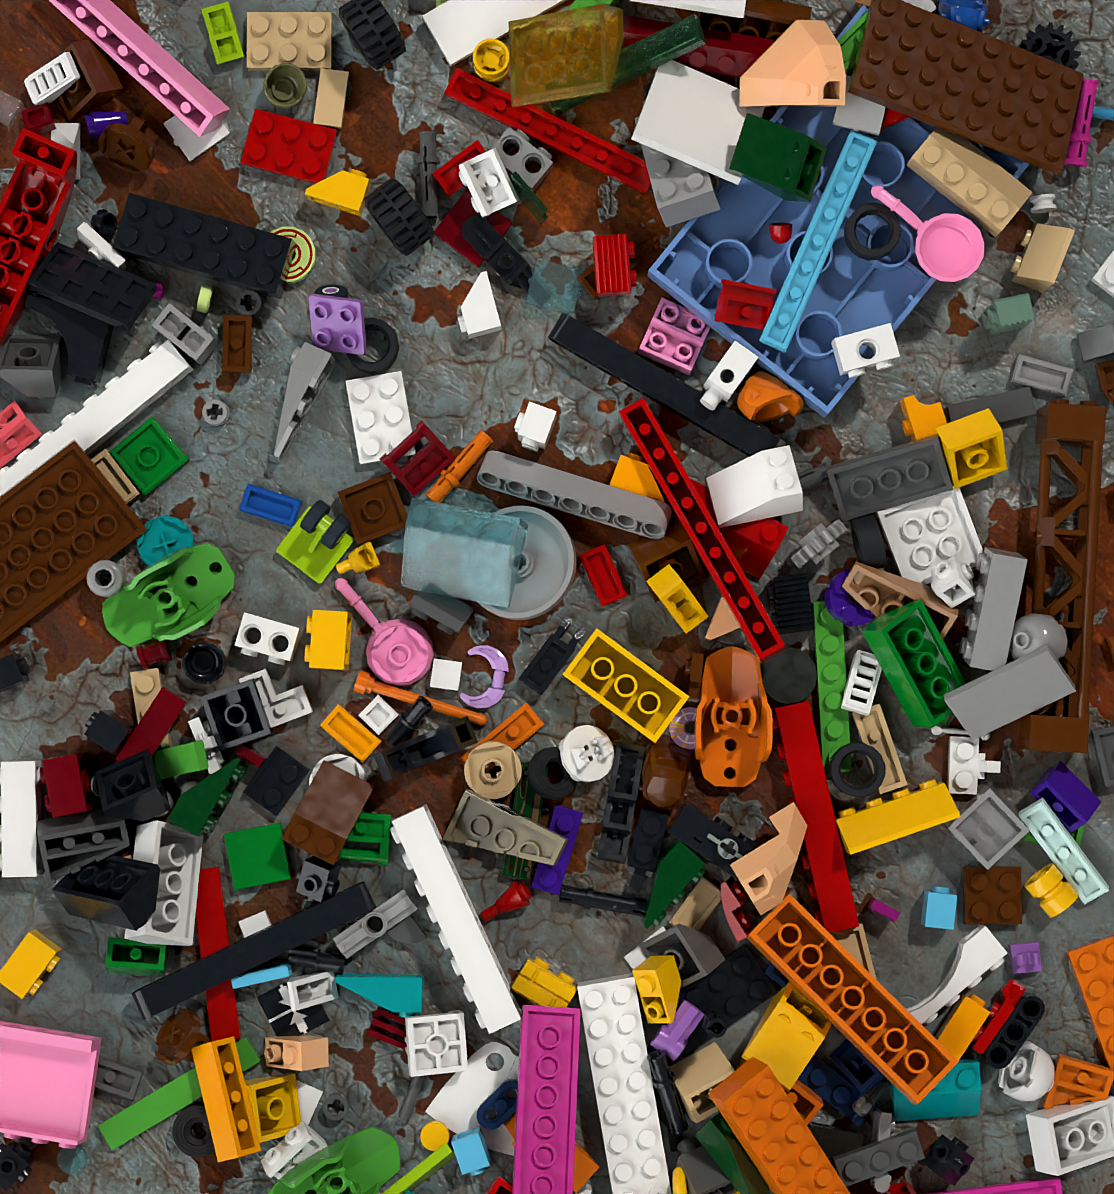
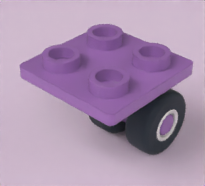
[309,284,367,355]

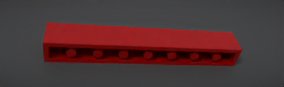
[772,701,859,933]

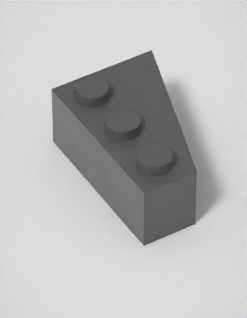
[37,809,130,887]

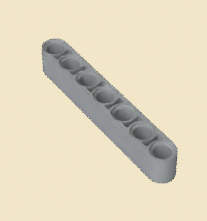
[477,451,672,539]

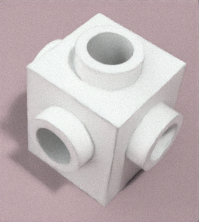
[931,555,975,608]

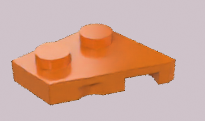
[1042,1053,1114,1109]

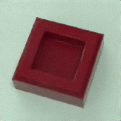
[21,102,56,135]
[235,743,267,767]

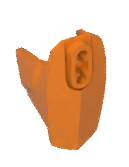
[694,646,773,787]

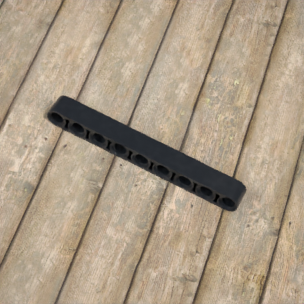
[548,313,780,457]
[131,881,376,1020]

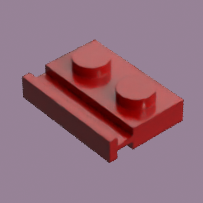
[714,280,776,330]

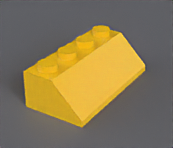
[835,779,961,855]

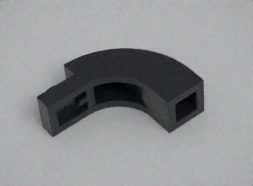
[373,716,478,781]

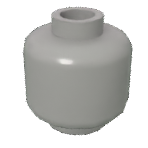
[87,560,127,597]

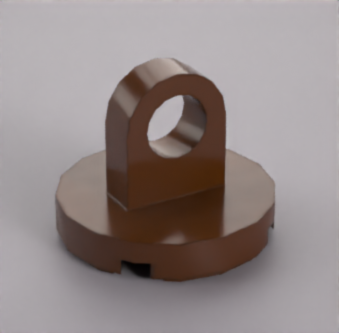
[98,116,155,173]
[155,1008,211,1066]

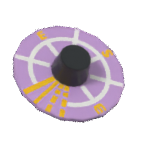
[669,707,697,749]

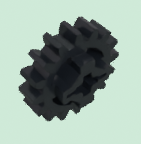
[1019,22,1081,70]

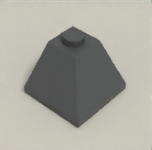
[0,335,62,398]
[639,923,725,989]

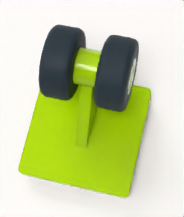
[276,500,354,584]

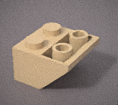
[669,1042,735,1123]

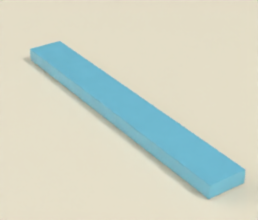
[759,130,877,353]

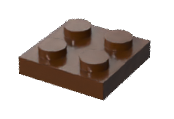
[337,472,411,546]
[962,866,1022,925]

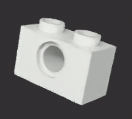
[831,323,900,378]

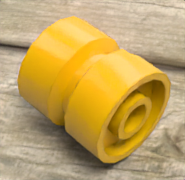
[473,38,510,85]
[1024,863,1079,918]

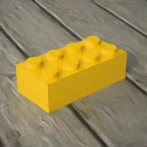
[562,628,689,743]

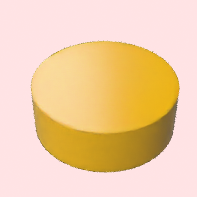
[420,1120,449,1151]

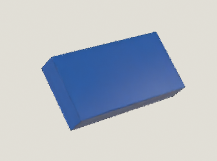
[239,483,303,528]

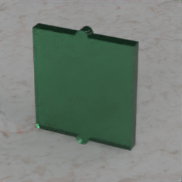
[510,171,548,224]

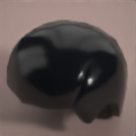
[182,641,226,684]

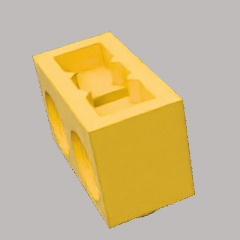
[646,564,709,634]

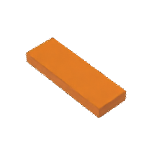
[461,702,544,773]

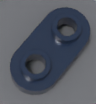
[477,1079,518,1130]

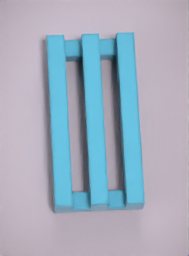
[231,963,292,989]

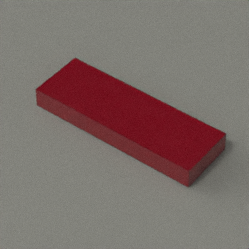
[115,687,188,762]

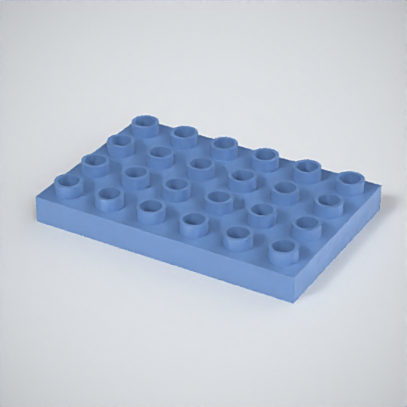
[647,5,1029,418]

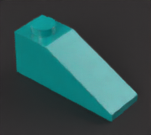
[335,973,424,1017]

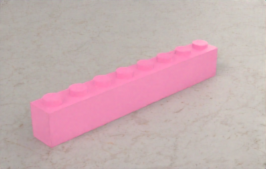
[49,0,230,137]

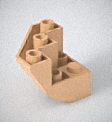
[739,20,846,107]
[730,802,807,915]

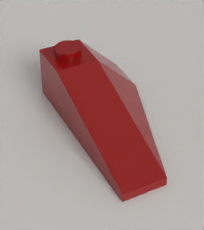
[690,479,789,580]

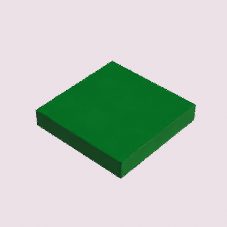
[109,416,190,496]
[224,822,292,890]

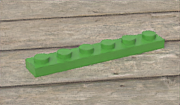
[812,601,852,773]

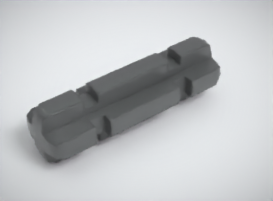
[852,1076,890,1117]

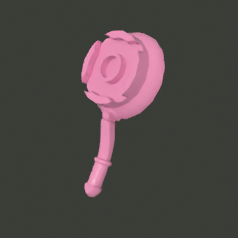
[871,185,984,282]
[335,578,434,686]

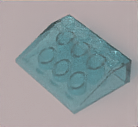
[401,498,528,608]

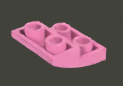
[638,298,710,376]

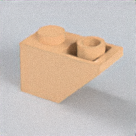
[264,1035,329,1071]

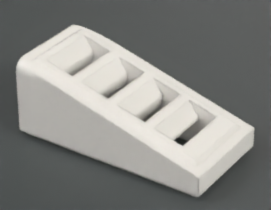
[24,52,80,105]
[841,650,882,716]

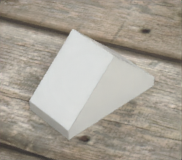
[287,971,339,1011]

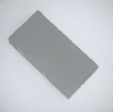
[1010,354,1074,397]

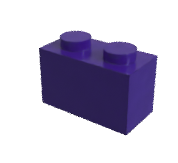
[1029,761,1101,833]

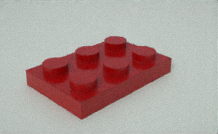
[240,109,338,184]

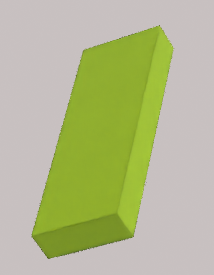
[382,1144,456,1194]

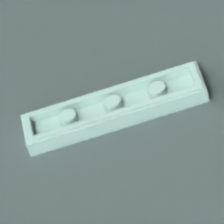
[1019,798,1109,905]

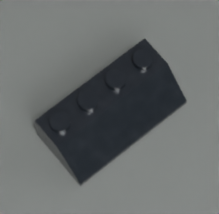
[52,855,160,931]

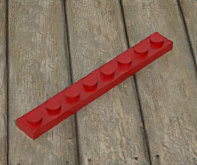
[444,68,651,195]

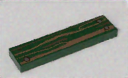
[502,762,548,880]

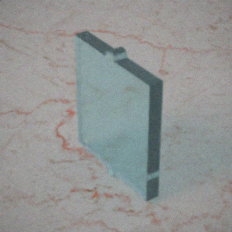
[525,258,584,317]

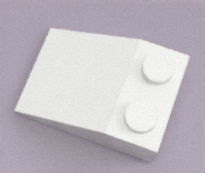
[706,445,803,528]
[1026,1096,1114,1176]

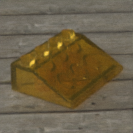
[508,4,624,108]

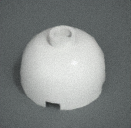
[998,1041,1055,1101]

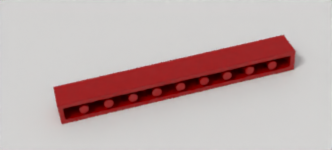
[619,398,786,663]

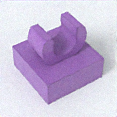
[1008,941,1042,974]

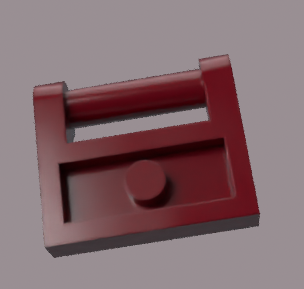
[379,420,455,496]

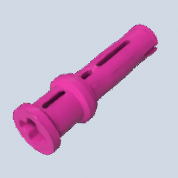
[1064,78,1099,167]

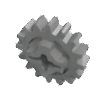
[791,519,847,568]

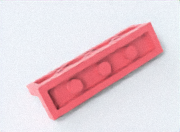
[0,400,42,469]

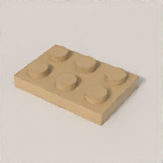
[247,12,333,71]

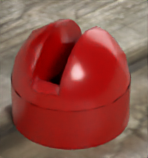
[769,222,792,244]

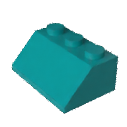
[889,1057,981,1121]

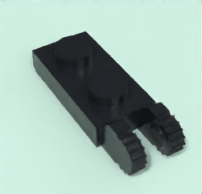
[519,616,587,696]

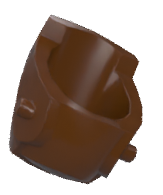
[638,743,691,807]

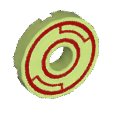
[270,227,316,283]

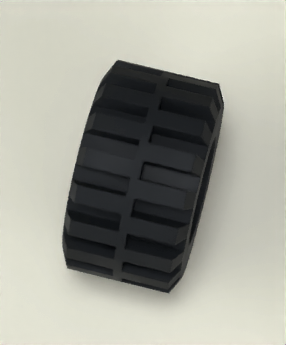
[338,0,406,70]
[364,178,434,256]

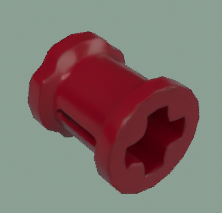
[136,640,172,670]

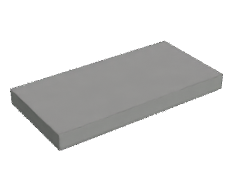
[944,645,1076,740]

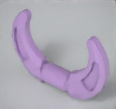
[460,645,509,708]

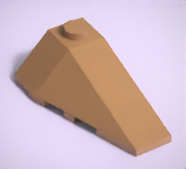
[842,562,959,639]

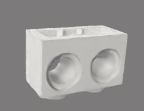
[235,612,302,665]

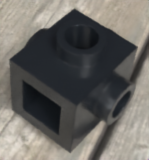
[296,856,342,903]
[922,1134,975,1186]
[0,1140,35,1191]

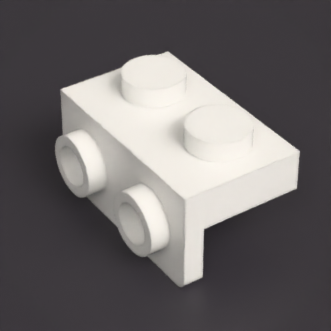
[459,148,519,217]
[261,1121,328,1180]

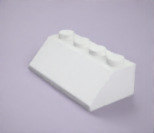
[124,820,203,946]

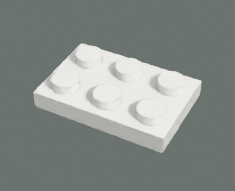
[346,371,416,465]

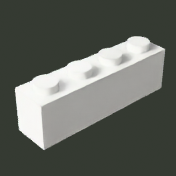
[0,760,43,877]

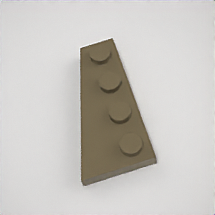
[442,788,568,866]

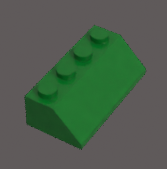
[861,599,966,728]

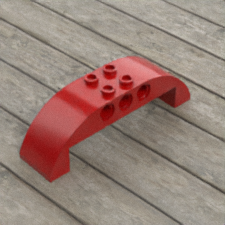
[0,128,77,347]

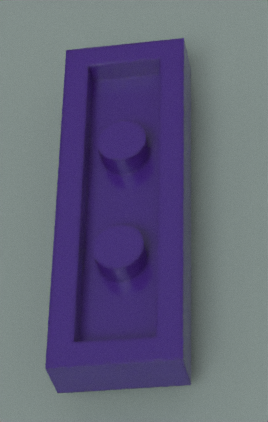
[531,804,583,895]

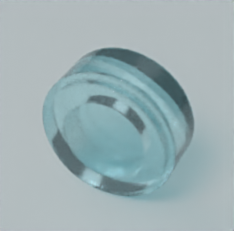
[57,1144,88,1174]

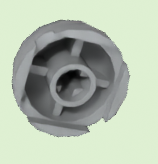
[1009,613,1067,660]

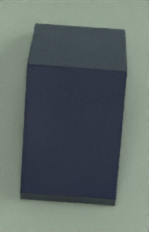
[829,1039,884,1095]

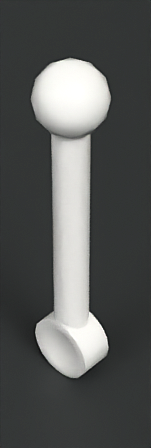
[931,723,991,741]

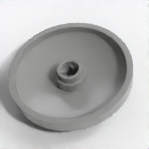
[463,506,576,620]

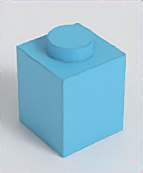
[921,886,957,930]
[451,1126,491,1176]

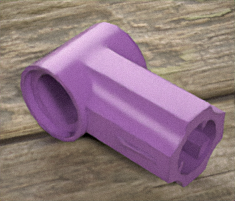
[650,999,704,1061]

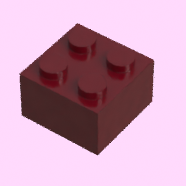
[40,753,98,818]

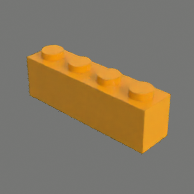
[191,1036,261,1162]

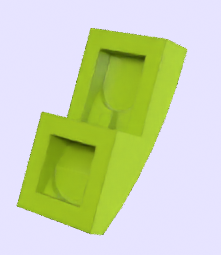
[201,2,245,65]

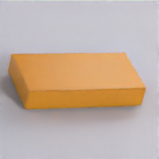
[320,704,382,763]

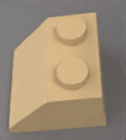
[1010,223,1075,293]

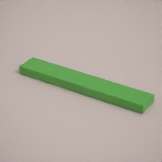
[98,1036,261,1150]

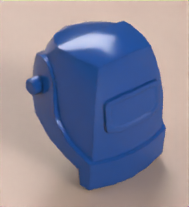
[938,0,990,33]

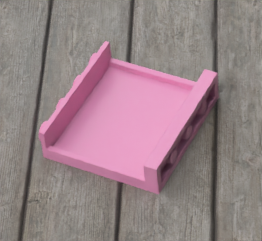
[0,1021,102,1149]

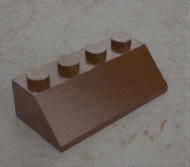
[692,0,812,43]

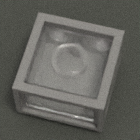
[945,786,1030,870]

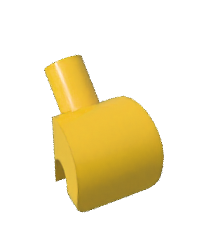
[336,541,380,574]

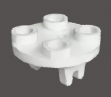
[559,725,614,782]

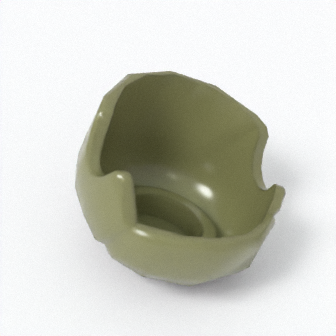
[263,63,307,109]

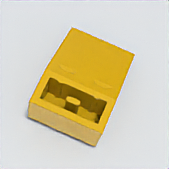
[741,982,832,1092]

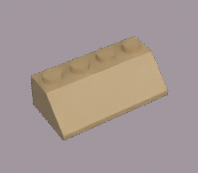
[907,127,1033,237]

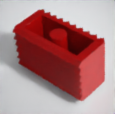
[592,234,636,297]

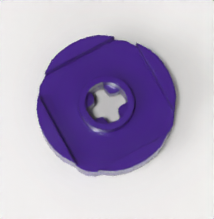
[825,569,875,627]

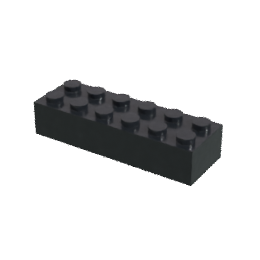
[113,193,297,299]

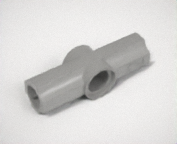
[333,889,418,959]

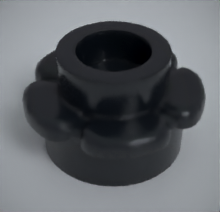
[91,209,117,237]

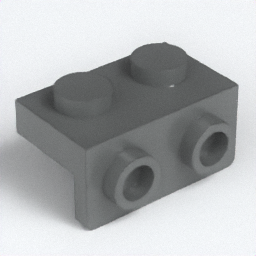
[409,582,473,635]

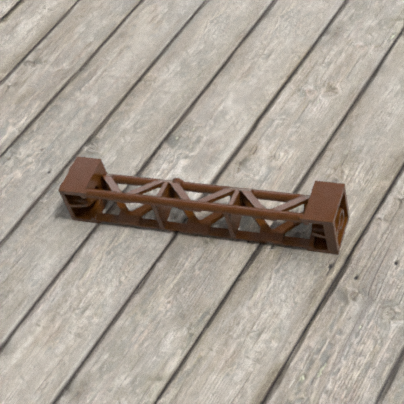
[1018,399,1106,753]

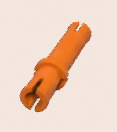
[425,430,494,506]

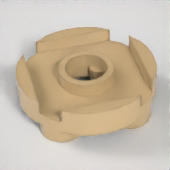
[464,741,522,799]

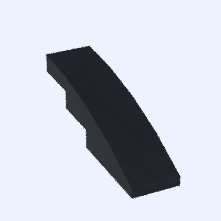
[597,742,645,864]

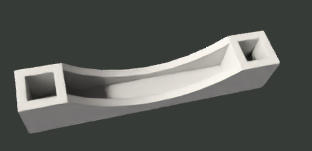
[906,924,1007,1025]

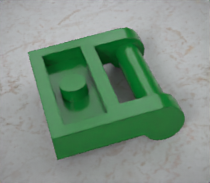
[337,813,392,866]

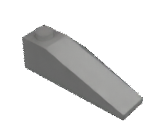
[274,342,337,460]

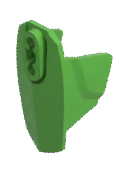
[102,543,235,647]
[268,1126,400,1194]

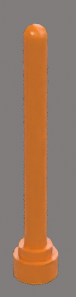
[353,670,487,726]

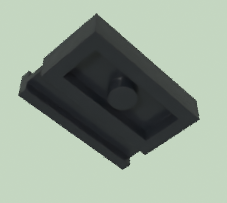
[243,746,311,816]

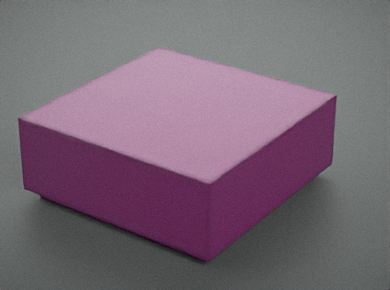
[867,896,900,922]

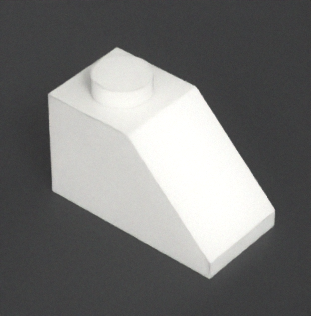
[457,271,502,339]

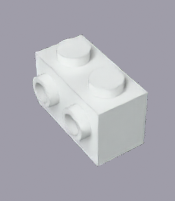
[514,402,556,452]

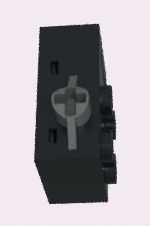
[666,801,757,881]

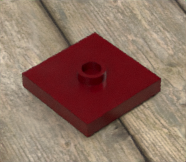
[434,188,512,268]

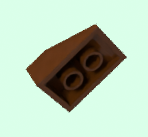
[282,760,375,865]

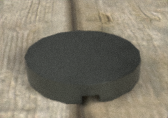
[761,647,817,704]

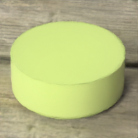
[196,284,214,313]

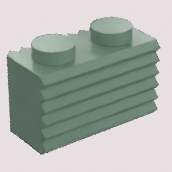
[983,293,1034,336]

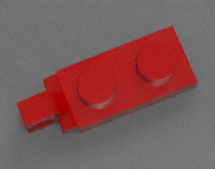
[969,978,1026,1054]

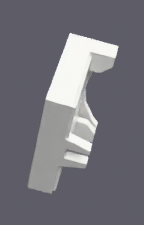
[404,1010,468,1077]

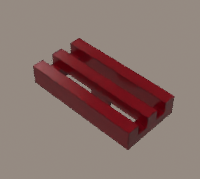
[367,1006,407,1050]

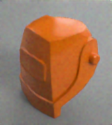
[737,371,803,423]

